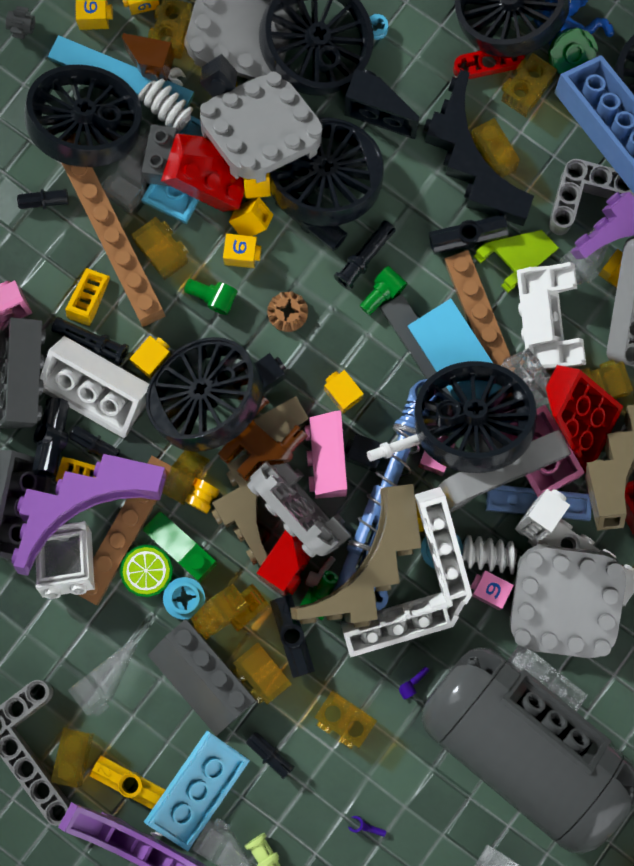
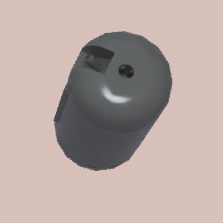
[422,647,634,854]

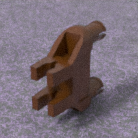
[218,396,308,482]

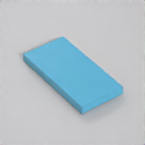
[141,116,203,224]
[407,298,504,403]
[144,731,250,851]

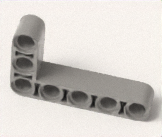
[549,159,634,235]
[607,237,634,366]
[437,430,571,513]
[0,680,71,826]

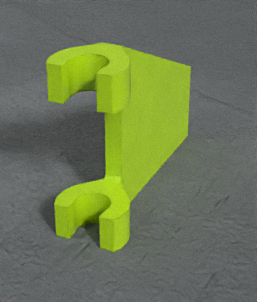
[473,230,559,293]

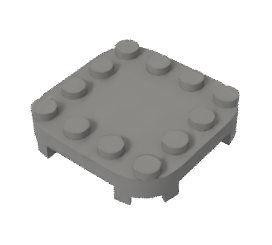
[184,0,296,80]
[200,72,322,183]
[247,461,352,558]
[509,543,626,658]

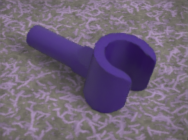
[399,666,430,700]
[348,816,386,837]

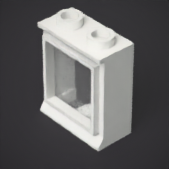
[36,521,95,599]

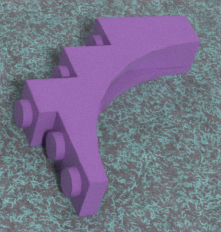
[570,192,634,260]
[12,454,167,576]
[58,802,206,866]

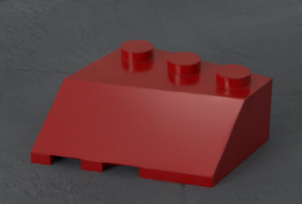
[161,133,245,212]
[546,365,624,473]
[256,530,312,596]

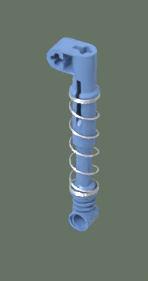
[334,379,437,610]

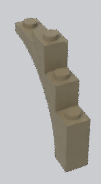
[211,396,309,567]
[585,405,634,531]
[290,484,421,627]

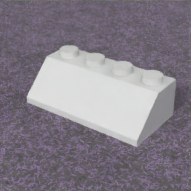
[40,336,149,438]

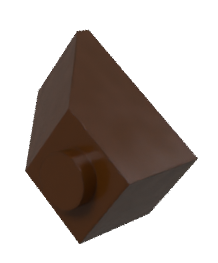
[122,33,175,82]

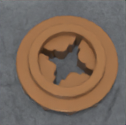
[267,291,308,332]

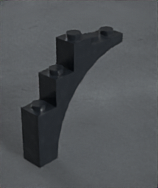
[423,69,534,226]

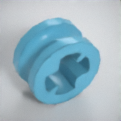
[370,14,388,40]

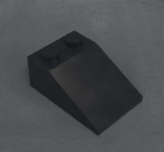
[345,69,420,139]

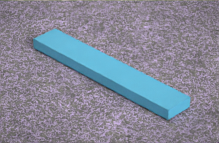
[48,35,195,110]

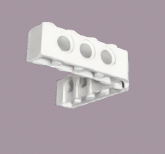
[340,487,472,658]
[515,489,634,607]

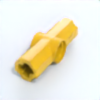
[90,755,166,809]

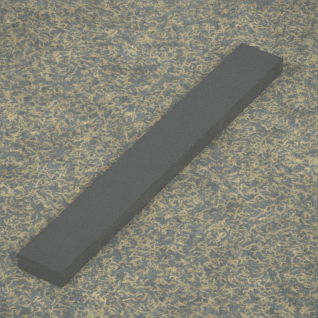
[380,294,503,453]

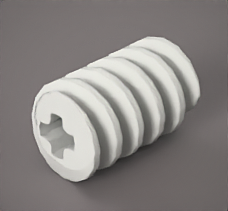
[138,78,193,133]
[462,535,517,575]

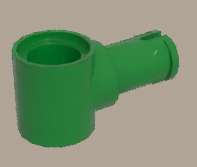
[359,266,408,316]
[184,278,238,315]
[300,571,338,620]

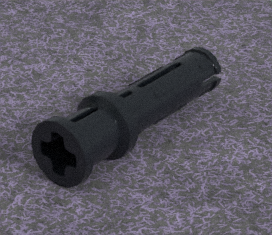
[334,220,396,290]
[51,317,129,366]

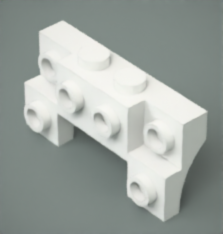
[517,262,586,373]

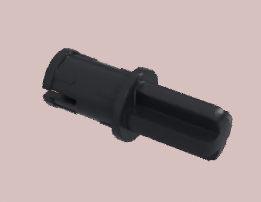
[17,189,69,209]
[69,426,120,457]
[246,732,295,780]

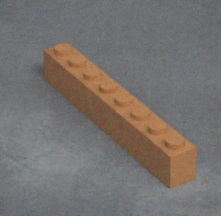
[61,133,166,327]

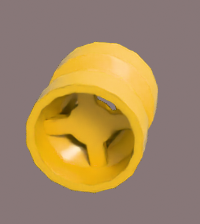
[185,479,220,514]

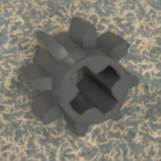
[6,6,35,39]

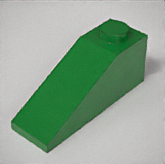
[143,511,218,583]

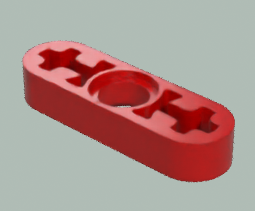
[453,51,525,80]

